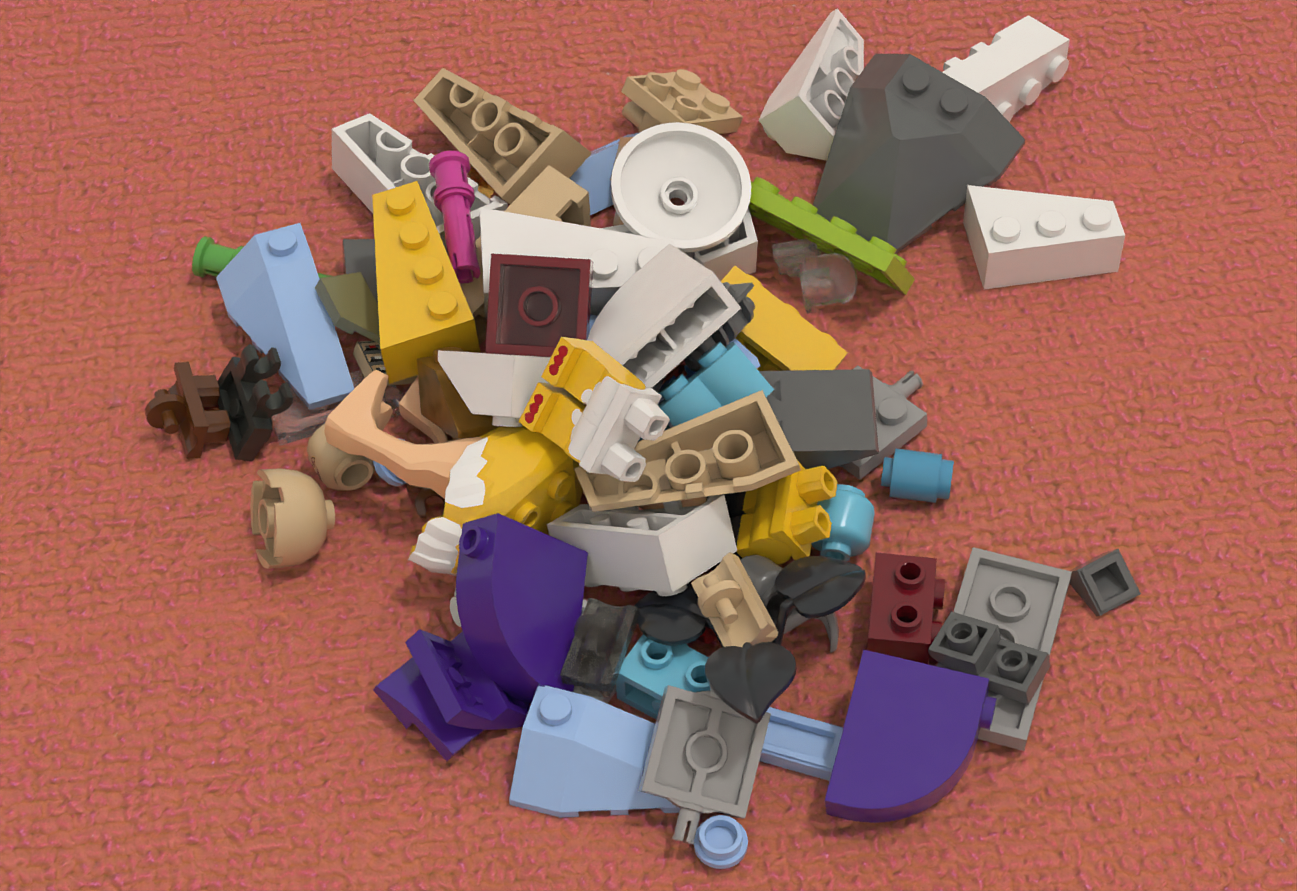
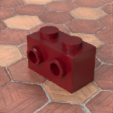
[867,553,945,664]

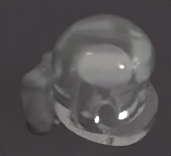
[773,239,858,314]

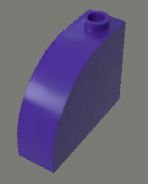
[456,513,588,704]
[825,650,997,823]

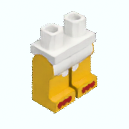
[518,337,670,482]

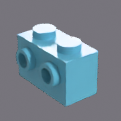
[615,634,710,720]

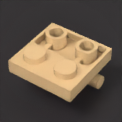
[621,69,743,134]

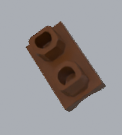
[145,362,230,459]

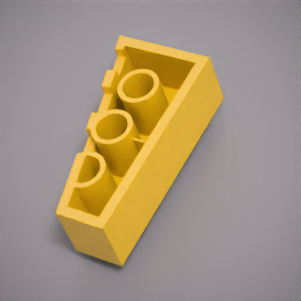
[372,181,481,384]

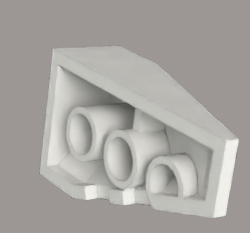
[758,8,864,161]

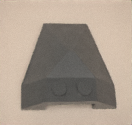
[813,54,1025,254]

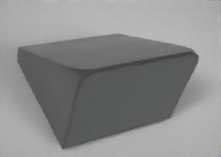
[1069,549,1141,616]

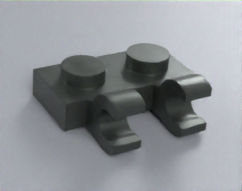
[217,344,293,461]

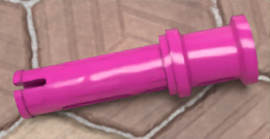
[429,150,481,283]

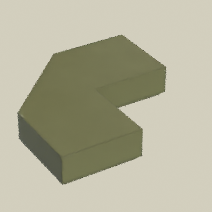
[315,272,380,349]

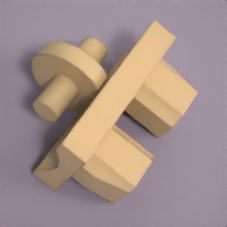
[691,552,778,647]

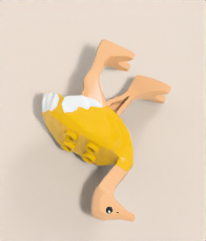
[324,370,707,576]

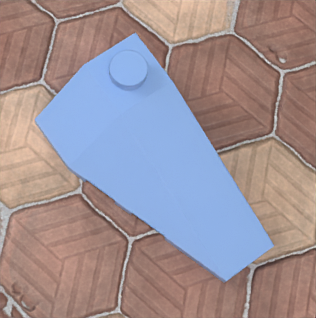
[216,223,354,410]
[509,685,680,818]

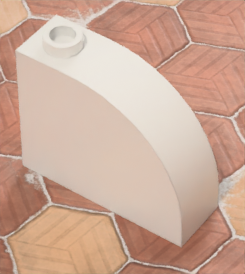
[587,243,741,388]

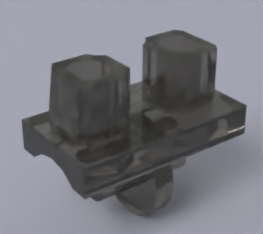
[560,598,640,698]

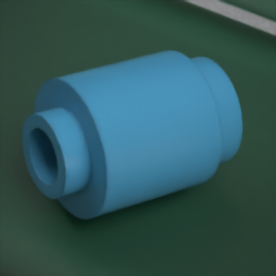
[881,448,954,503]

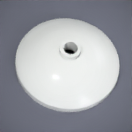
[611,122,751,253]

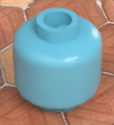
[811,484,875,561]

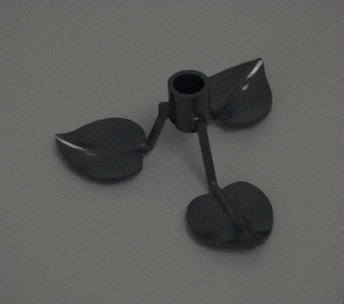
[631,556,866,724]

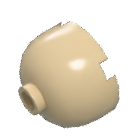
[250,468,335,569]

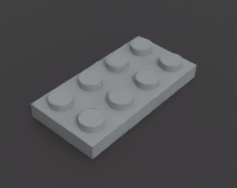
[937,547,1072,751]

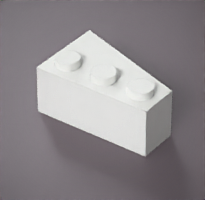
[963,185,1125,290]
[547,495,737,596]

